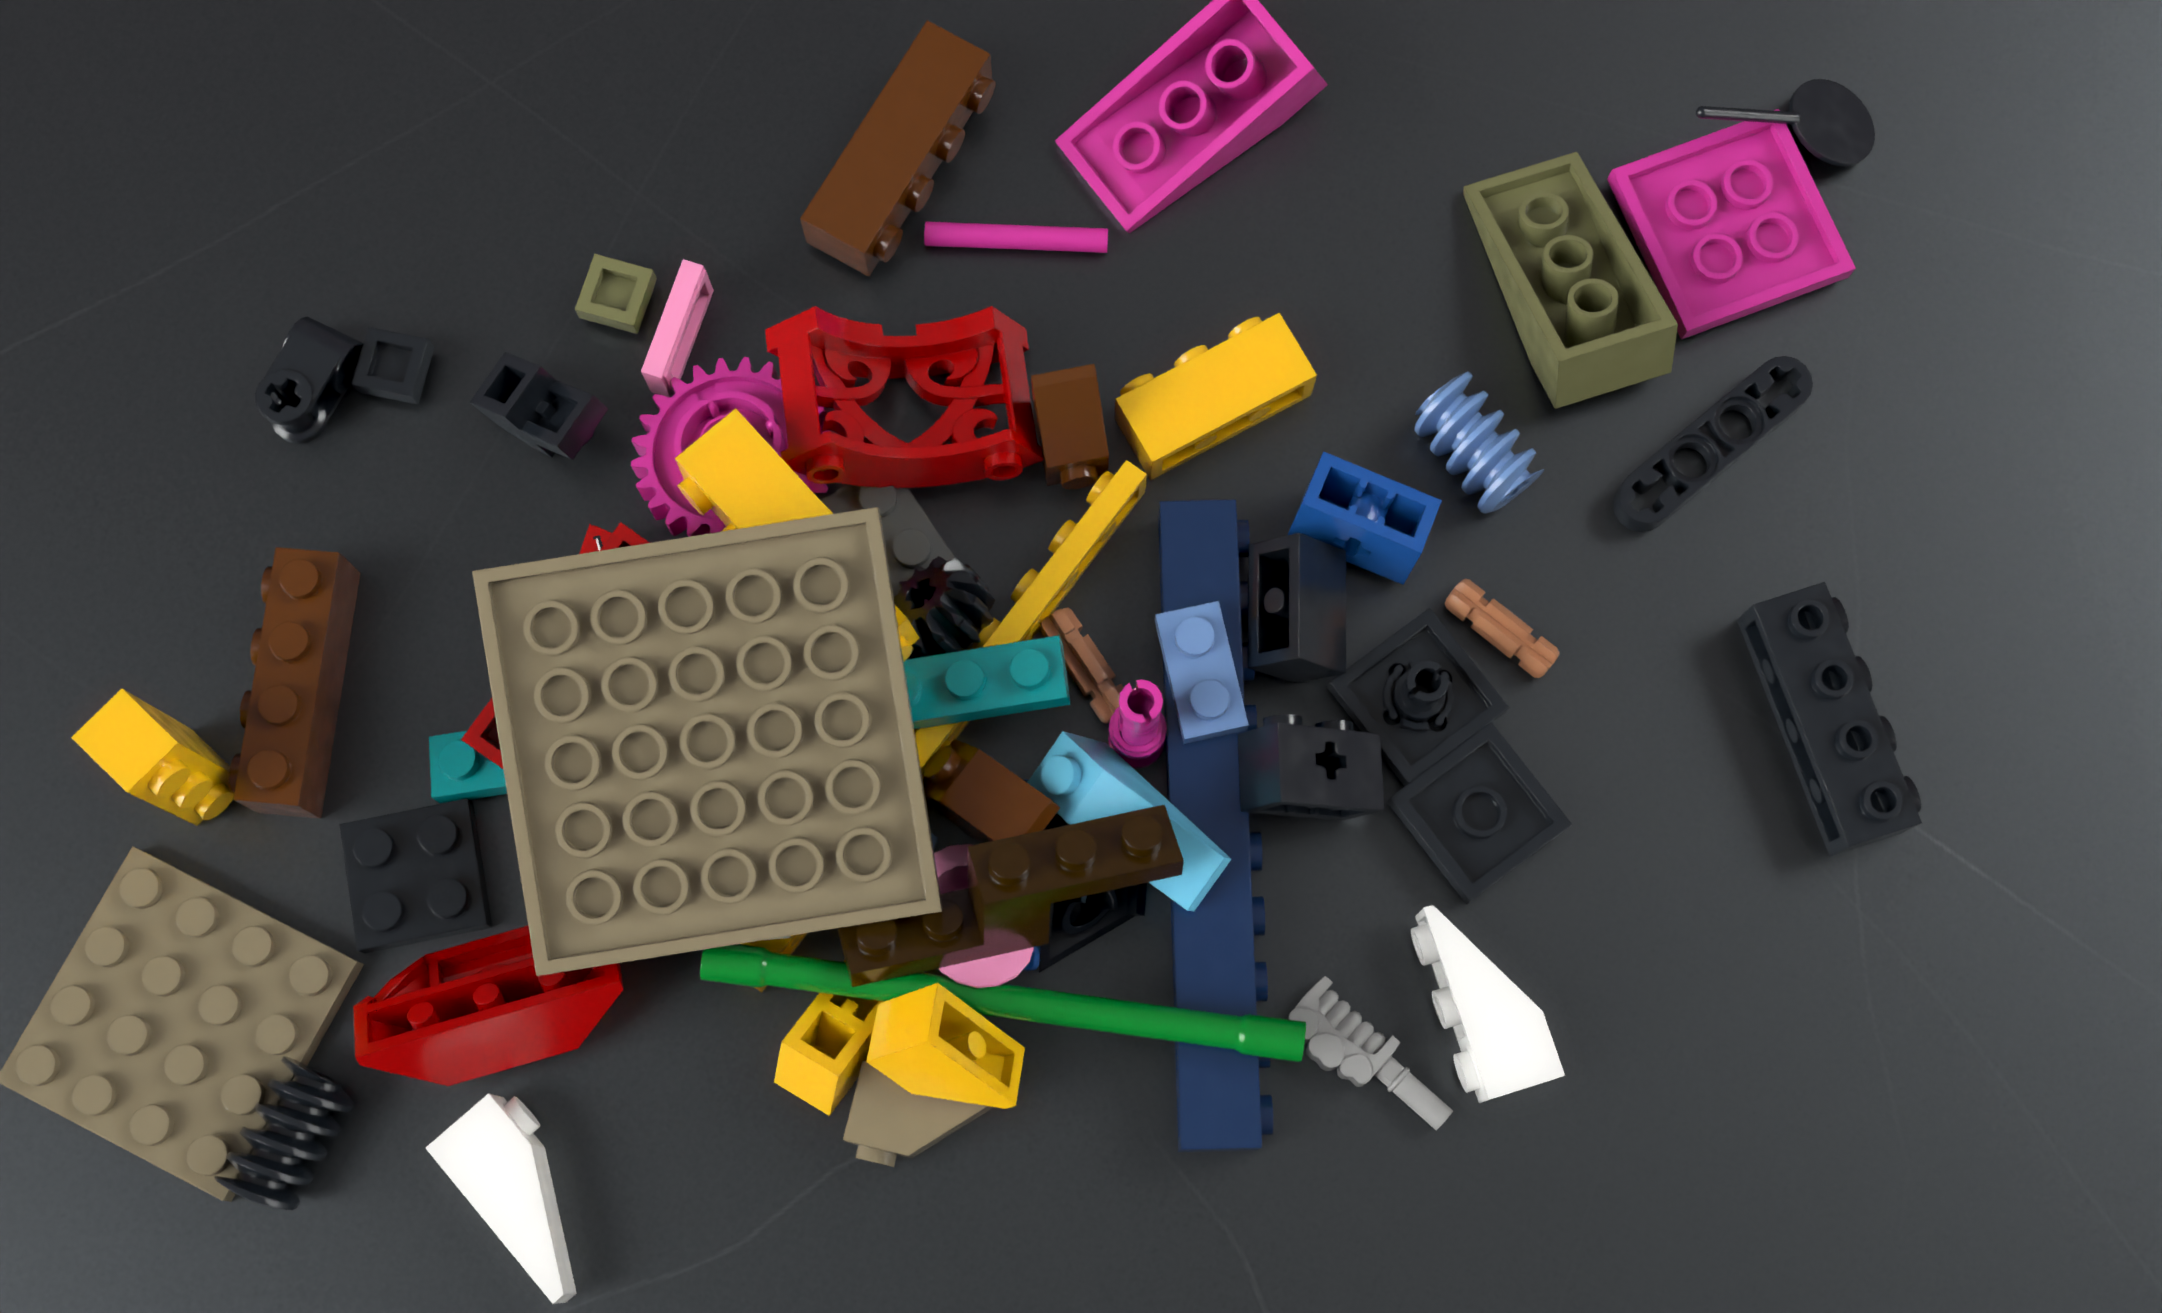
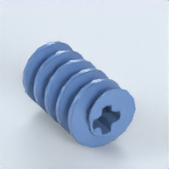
[1414,371,1545,514]

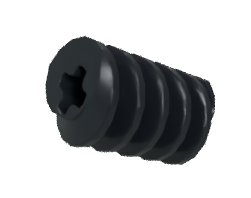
[214,1056,354,1210]

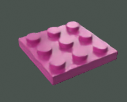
[1607,109,1856,340]

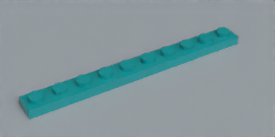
[429,635,1071,804]

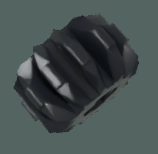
[893,556,995,659]

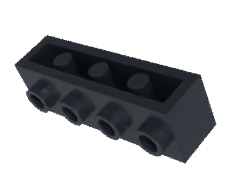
[1737,582,1922,857]

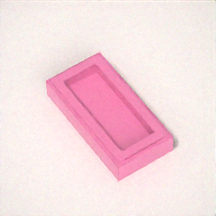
[641,259,714,398]

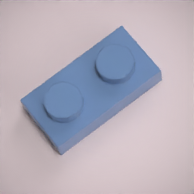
[1155,601,1249,744]

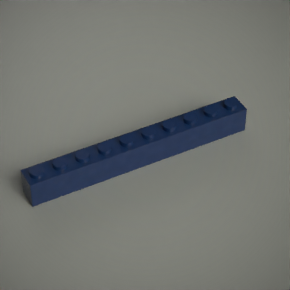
[1158,499,1273,1152]

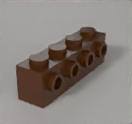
[800,20,996,276]
[229,547,361,819]

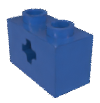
[1288,451,1442,585]

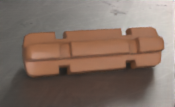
[1445,579,1560,678]
[1040,607,1124,724]

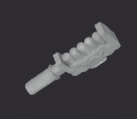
[1287,976,1453,1130]

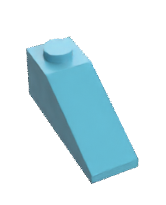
[1027,731,1231,912]

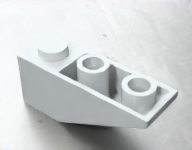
[1411,905,1565,1103]

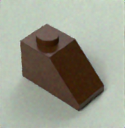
[1031,364,1109,489]
[922,739,1060,843]

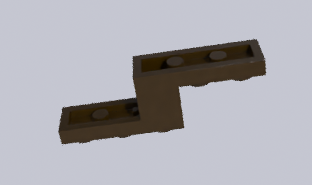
[837,804,1184,987]

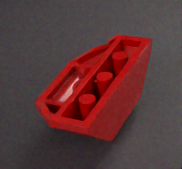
[353,925,624,1086]

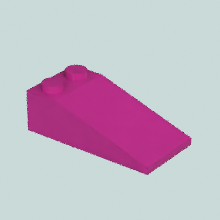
[1055,0,1328,233]

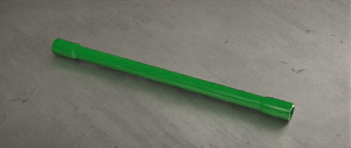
[700,944,1306,1062]

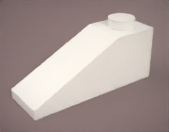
[426,1093,577,1304]

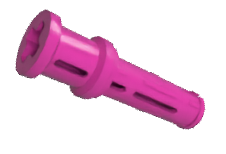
[1108,679,1167,769]

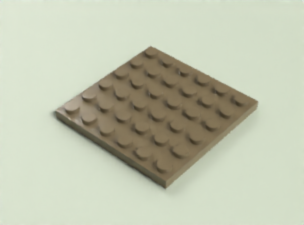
[472,507,943,976]

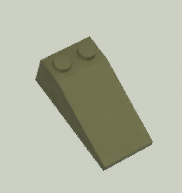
[1463,152,1678,409]

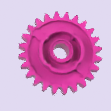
[631,357,831,537]

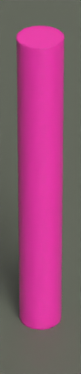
[924,221,1108,253]

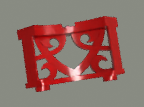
[765,306,1043,488]

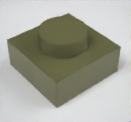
[575,254,657,334]

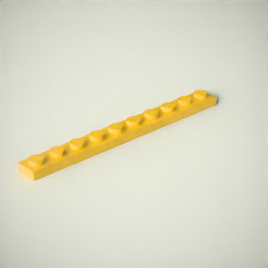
[741,460,1147,993]

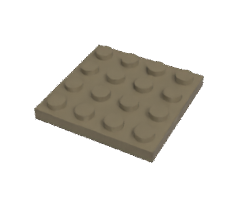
[0,846,364,1202]

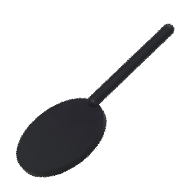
[1696,79,1875,166]

